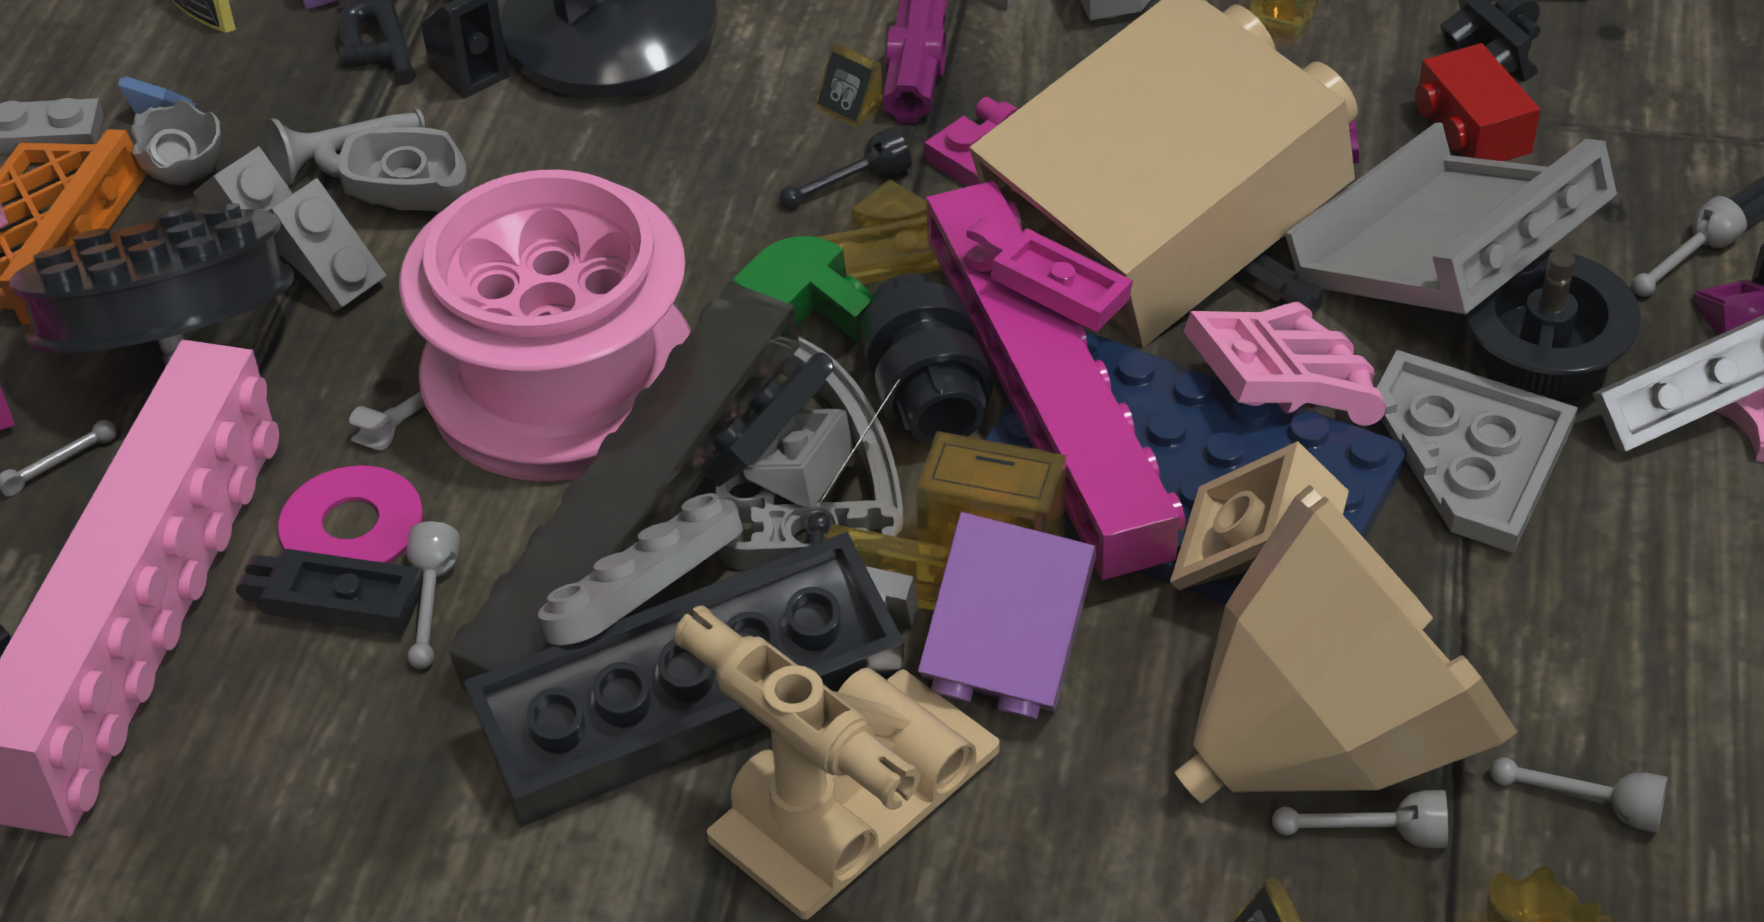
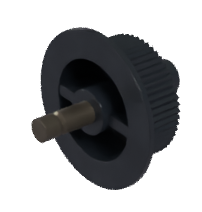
[1463,249,1641,401]

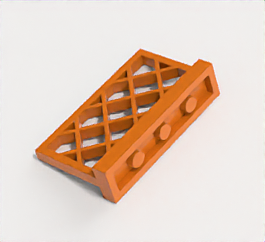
[0,129,147,325]

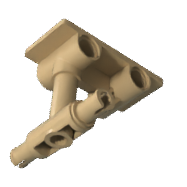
[674,605,1000,919]

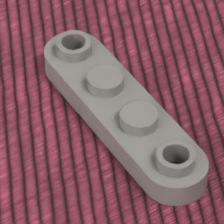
[538,493,743,645]

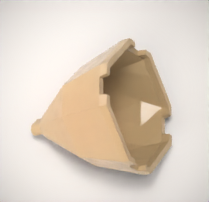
[1174,485,1517,804]

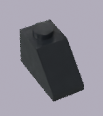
[421,0,510,99]

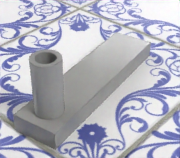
[1592,315,1764,452]

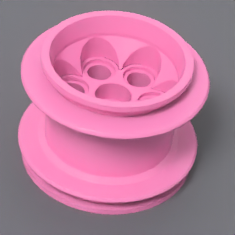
[399,170,695,481]

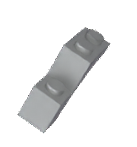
[192,146,387,312]

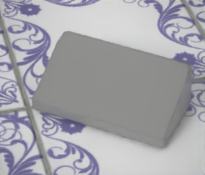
[743,409,853,508]

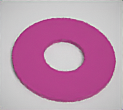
[278,465,423,563]

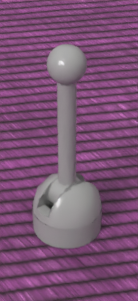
[1631,196,1747,297]
[406,521,460,669]
[1490,757,1668,833]
[1272,790,1448,848]

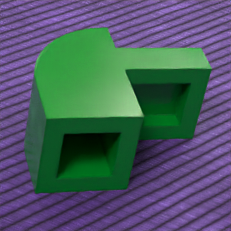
[733,236,871,344]

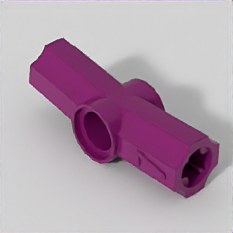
[883,0,948,124]

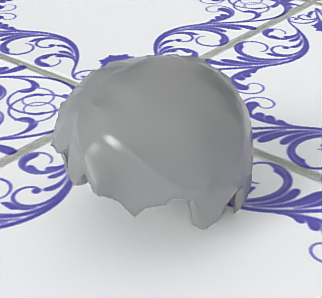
[131,99,221,186]

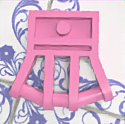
[1183,302,1386,426]

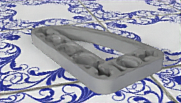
[716,326,905,571]

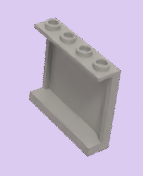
[1285,123,1617,314]

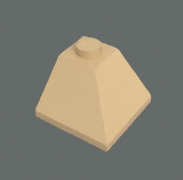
[1170,441,1349,590]

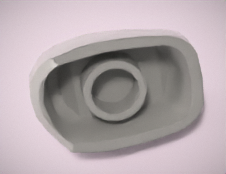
[338,127,468,212]

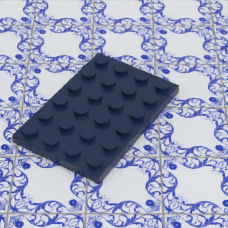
[954,331,1407,605]

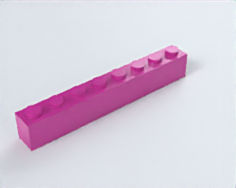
[926,181,1185,580]

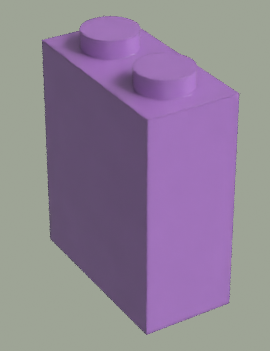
[918,512,1096,720]

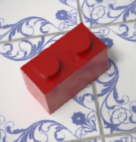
[1415,43,1541,161]

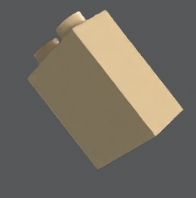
[969,0,1358,348]

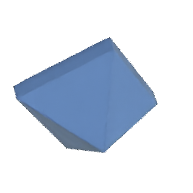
[118,76,195,114]

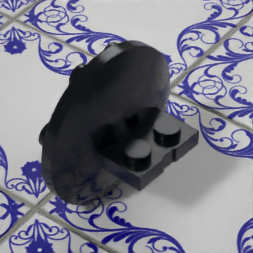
[501,0,717,98]

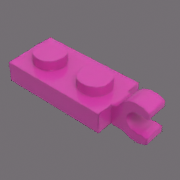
[963,219,1133,332]

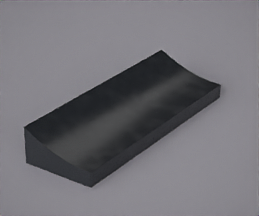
[464,532,905,828]

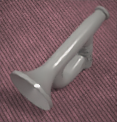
[265,109,425,186]

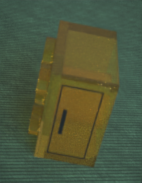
[916,431,1067,581]

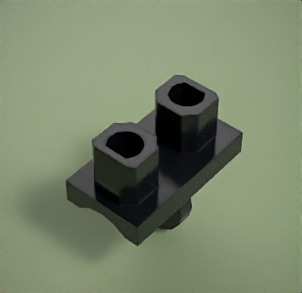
[1440,0,1541,82]

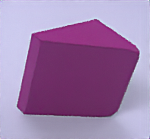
[1693,279,1764,336]

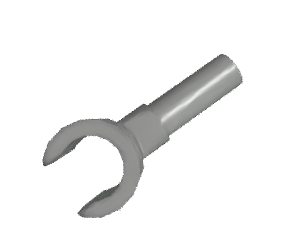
[349,391,425,450]

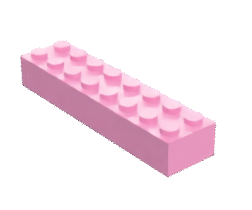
[0,339,279,837]

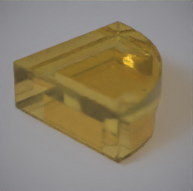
[851,180,927,232]

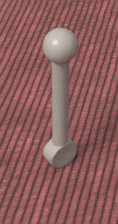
[0,420,117,497]

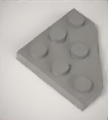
[1376,350,1578,553]

